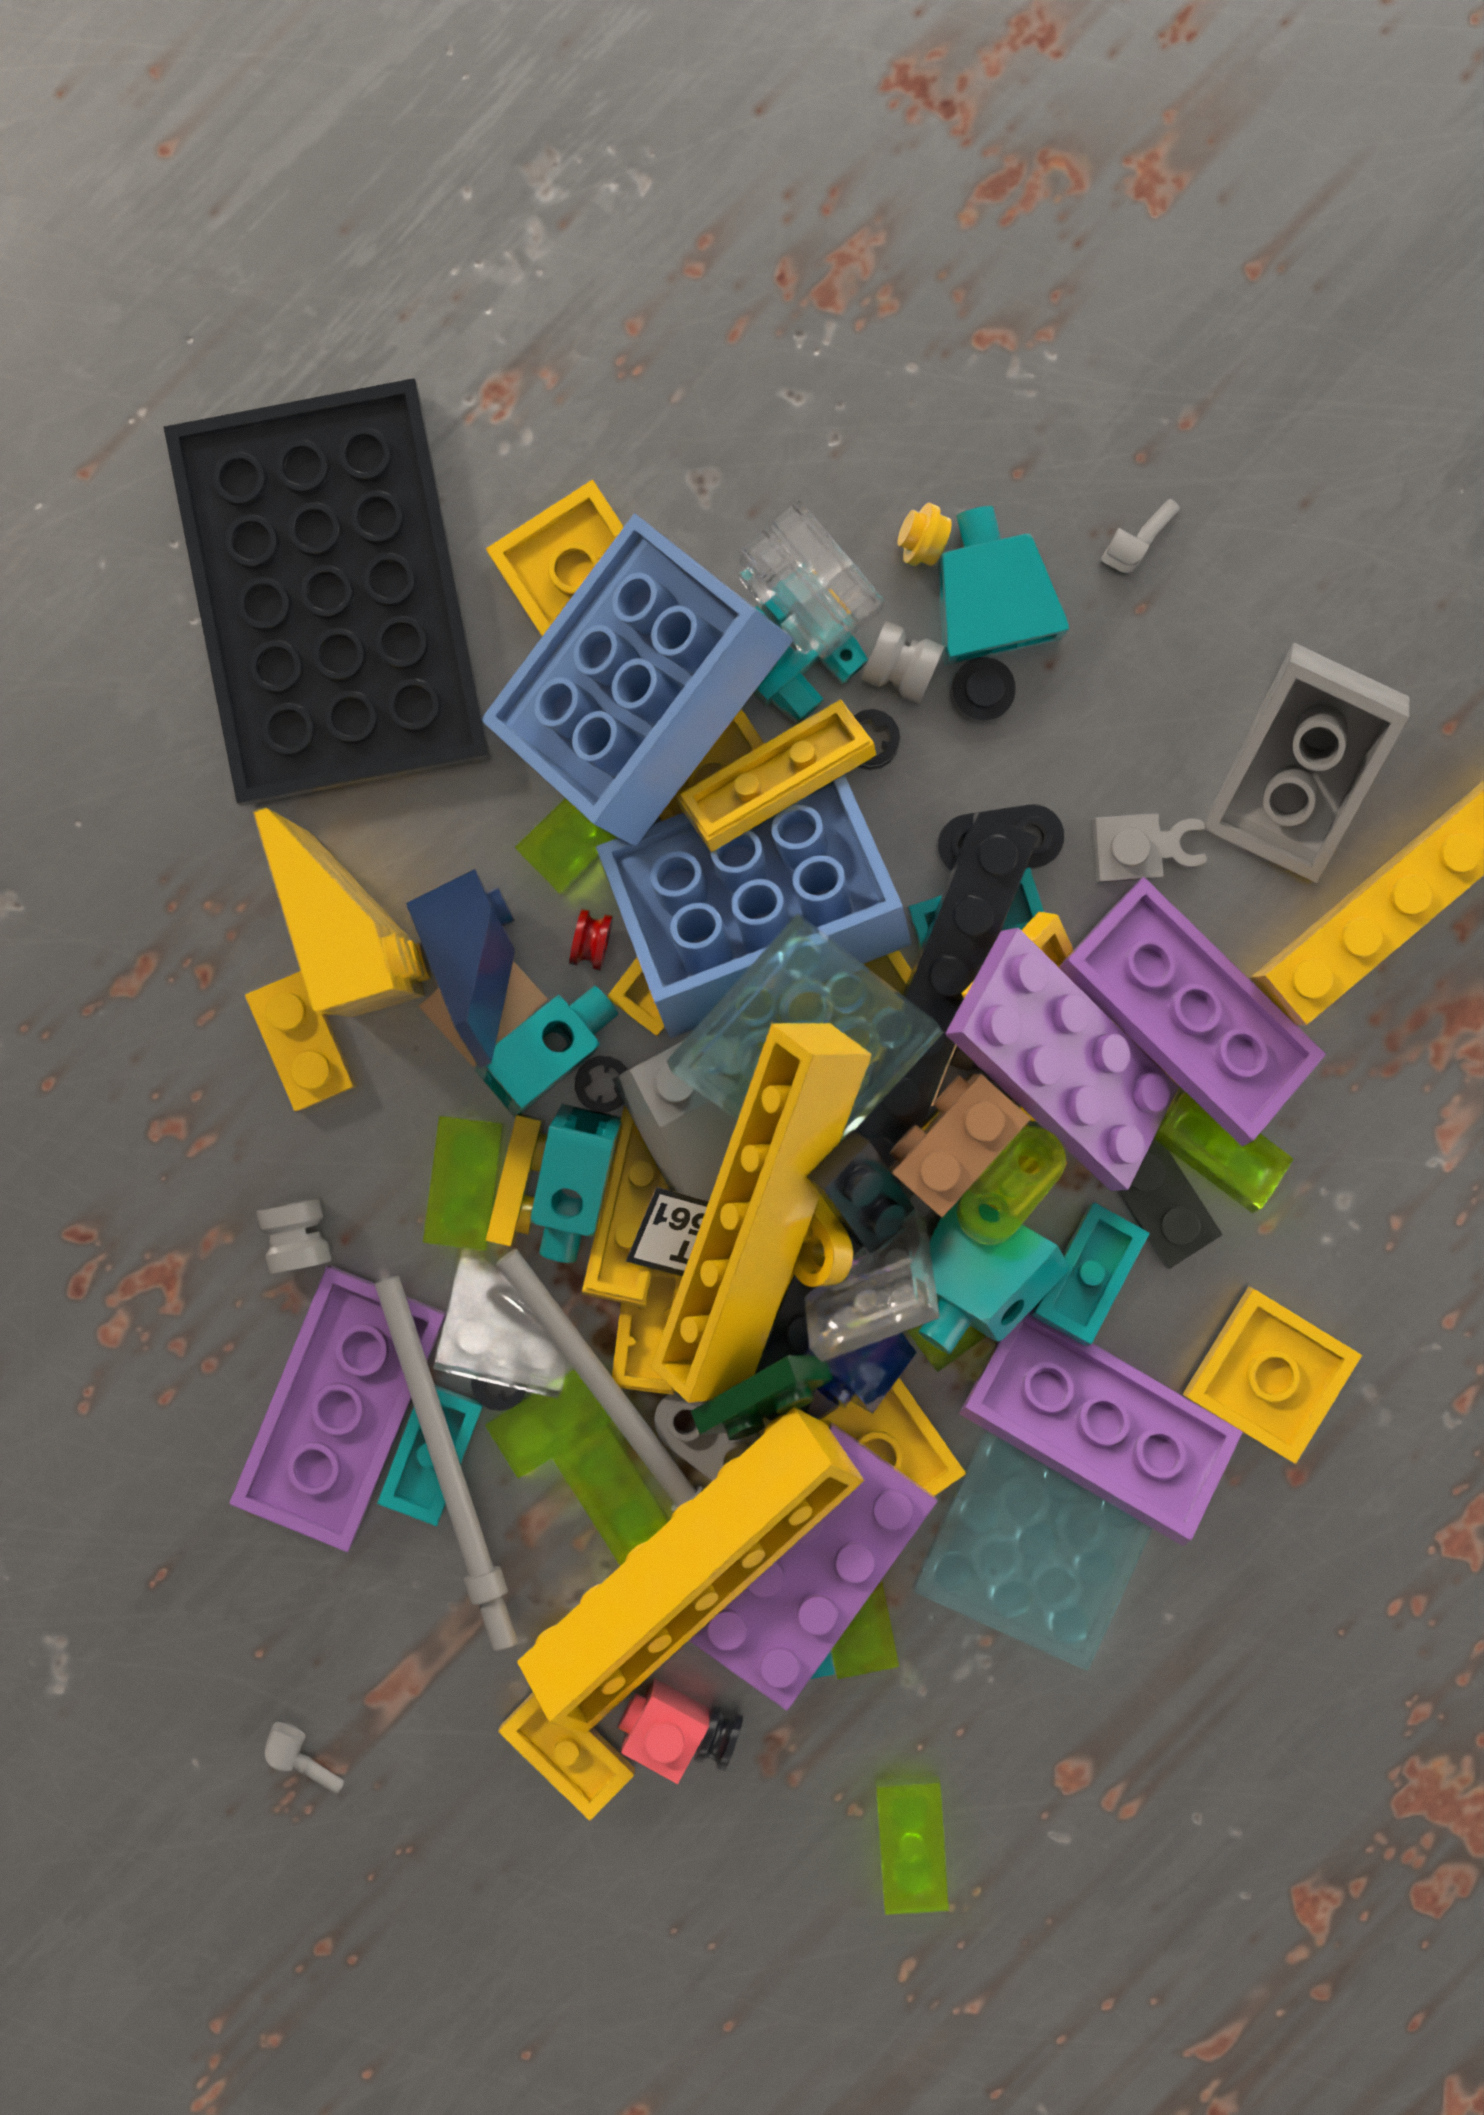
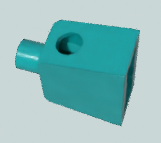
[938,506,1069,666]
[475,985,619,1119]
[530,1104,622,1263]
[914,1192,1070,1354]

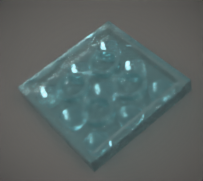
[666,913,944,1142]
[912,1429,1153,1671]

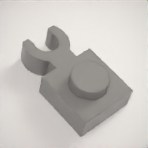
[1092,813,1207,883]

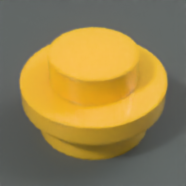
[897,502,952,566]

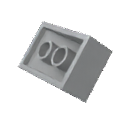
[1204,643,1410,883]
[612,1012,761,1201]

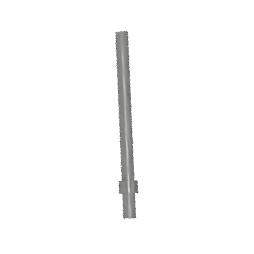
[496,1249,704,1513]
[374,1275,518,1651]

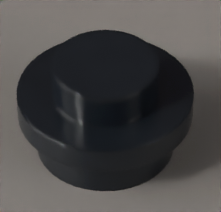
[952,657,1016,722]

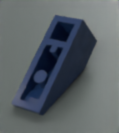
[406,869,515,1068]

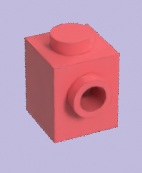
[617,1678,710,1784]

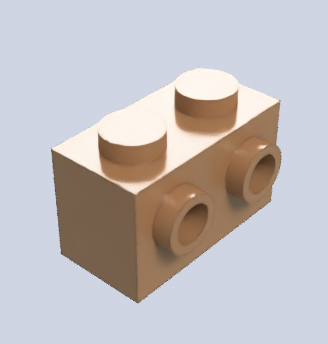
[889,1074,1031,1217]

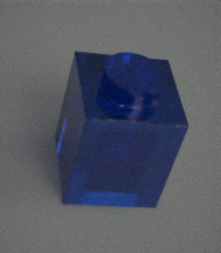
[804,1297,917,1414]

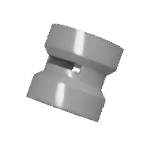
[861,621,945,704]
[256,1198,332,1274]

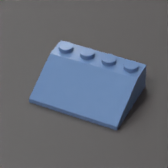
[481,513,794,847]
[596,774,912,1039]

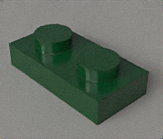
[691,1356,833,1440]

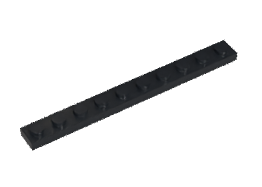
[754,812,1039,1421]

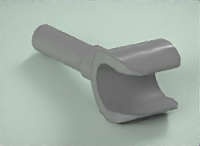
[1101,499,1180,573]
[264,1722,344,1795]

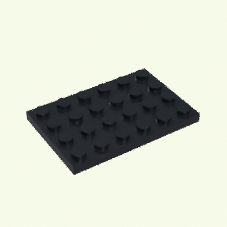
[163,378,490,806]

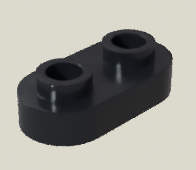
[936,804,1064,874]

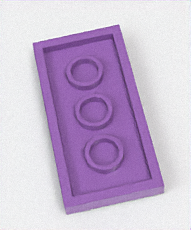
[1059,877,1326,1147]
[945,928,1179,1191]
[229,1265,447,1552]
[959,1308,1243,1546]
[689,1423,937,1711]

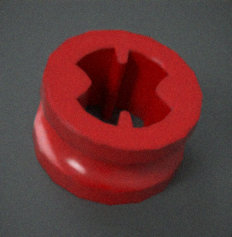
[569,909,613,971]

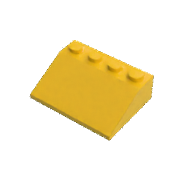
[254,808,431,1018]

